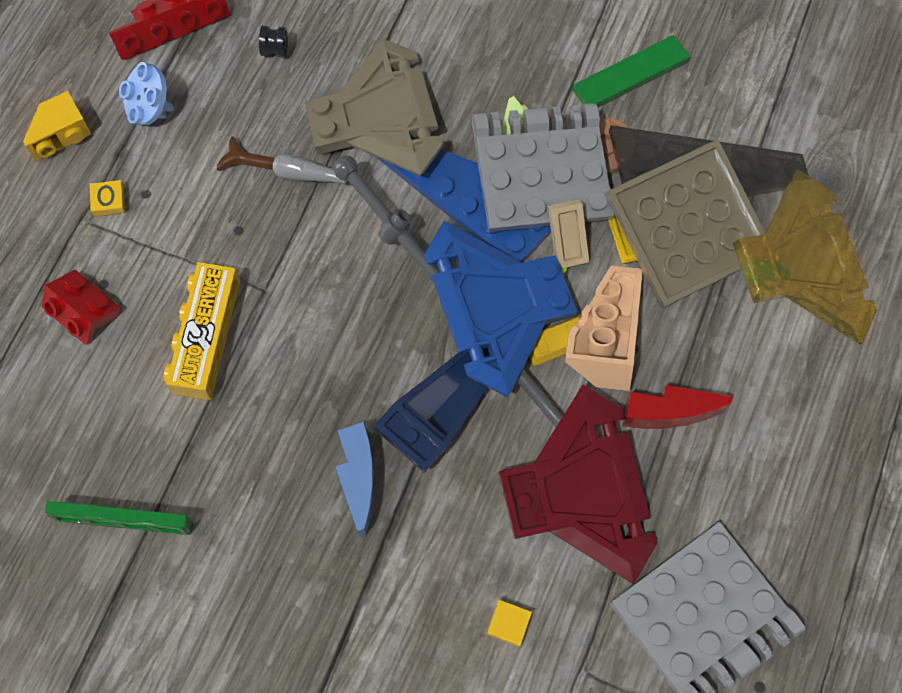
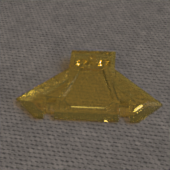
[733,169,877,345]

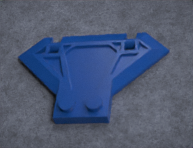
[424,221,578,398]

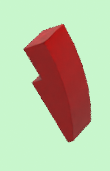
[622,385,733,429]

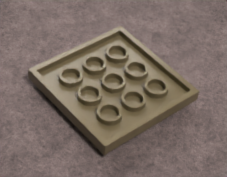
[605,139,775,308]

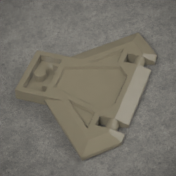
[305,39,444,176]

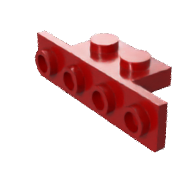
[109,0,230,60]

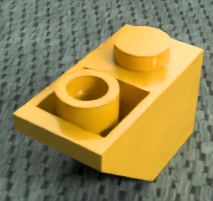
[23,91,92,161]

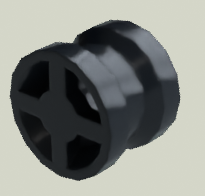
[259,25,288,58]

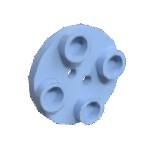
[119,62,174,125]

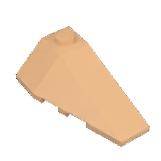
[565,265,643,391]

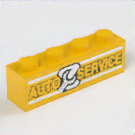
[164,262,240,401]

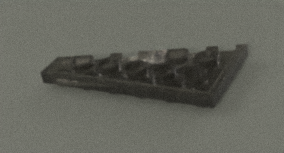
[609,125,810,197]

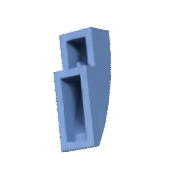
[336,422,374,538]

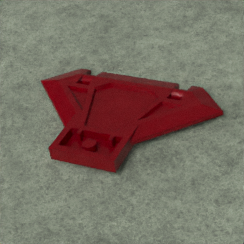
[498,385,657,584]

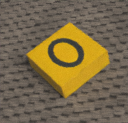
[90,180,125,216]

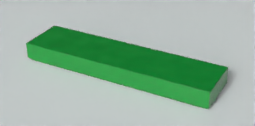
[572,35,690,107]
[45,501,193,535]

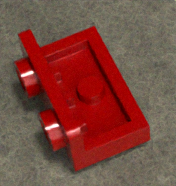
[42,270,121,345]

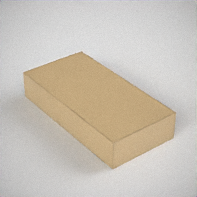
[548,199,589,269]

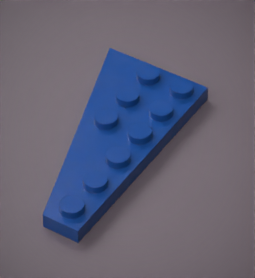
[377,138,551,262]

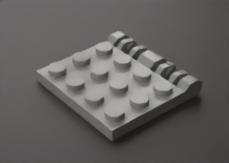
[472,103,614,232]
[610,522,806,693]

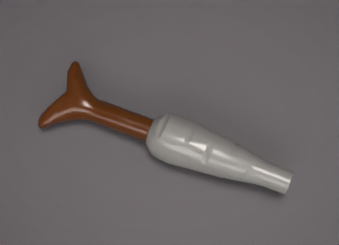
[217,136,347,184]

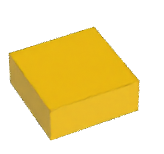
[486,600,532,647]

